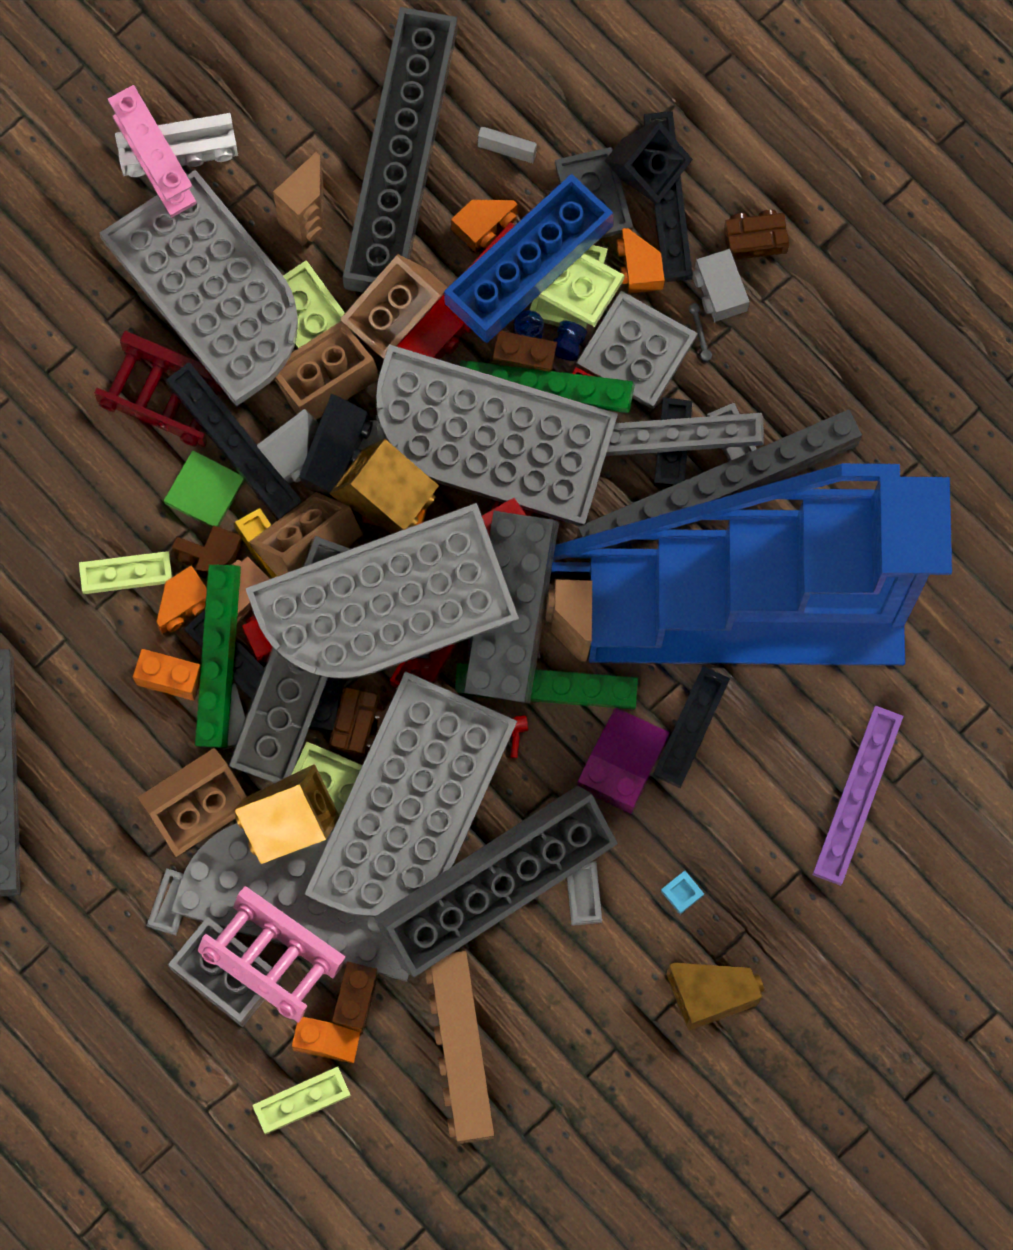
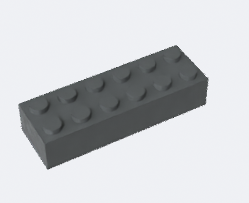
[464,511,559,703]

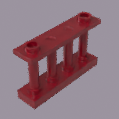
[94,331,226,447]

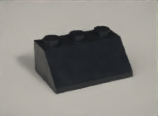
[299,394,373,500]

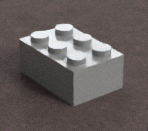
[168,916,282,1027]

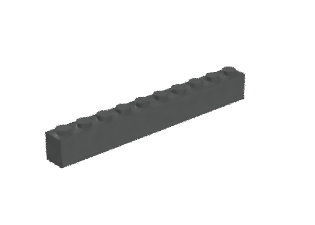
[577,409,862,562]

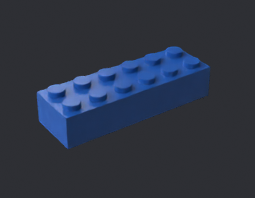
[444,173,613,344]

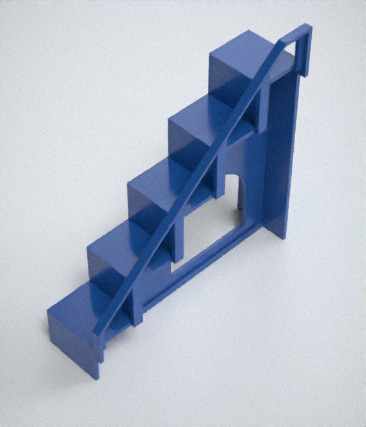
[551,463,952,666]

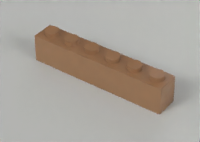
[425,951,494,1144]

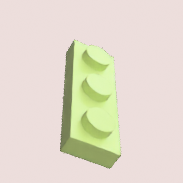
[79,551,172,594]
[252,1067,351,1135]

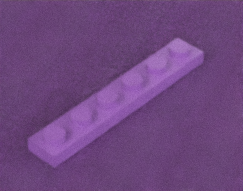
[812,706,904,886]

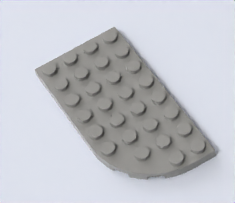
[99,170,298,406]
[376,345,618,526]
[245,503,519,678]
[304,671,517,916]
[171,823,409,982]

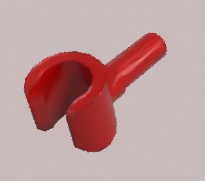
[510,715,528,758]

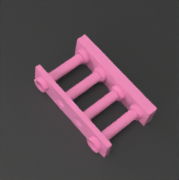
[108,85,197,218]
[198,886,346,1023]

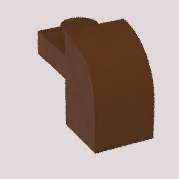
[172,525,243,578]

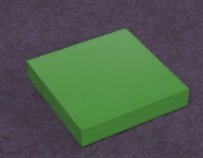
[164,450,245,528]

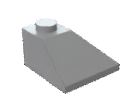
[257,409,319,483]

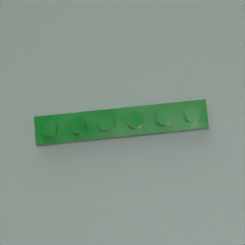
[460,360,635,413]
[195,565,241,748]
[455,663,638,710]

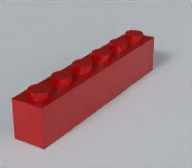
[396,222,515,360]

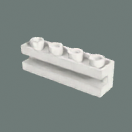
[115,113,238,177]

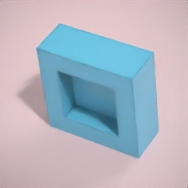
[661,871,704,915]

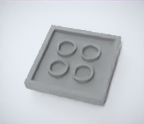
[576,291,698,409]

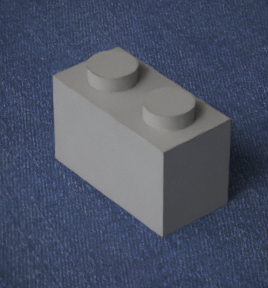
[692,249,750,322]

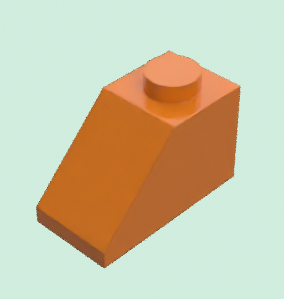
[292,1017,361,1063]

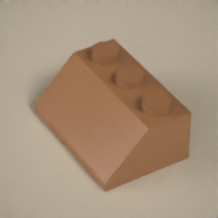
[273,152,324,246]
[340,254,447,359]
[274,321,379,419]
[249,492,363,576]
[545,580,592,662]
[137,747,247,857]

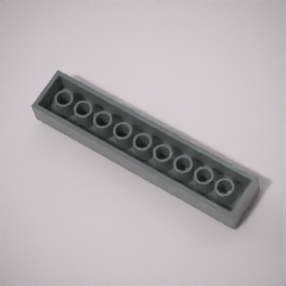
[343,7,457,293]

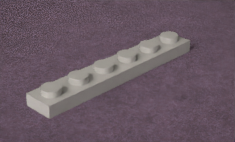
[606,413,764,456]

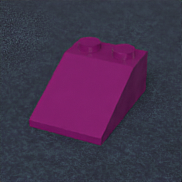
[577,707,670,814]

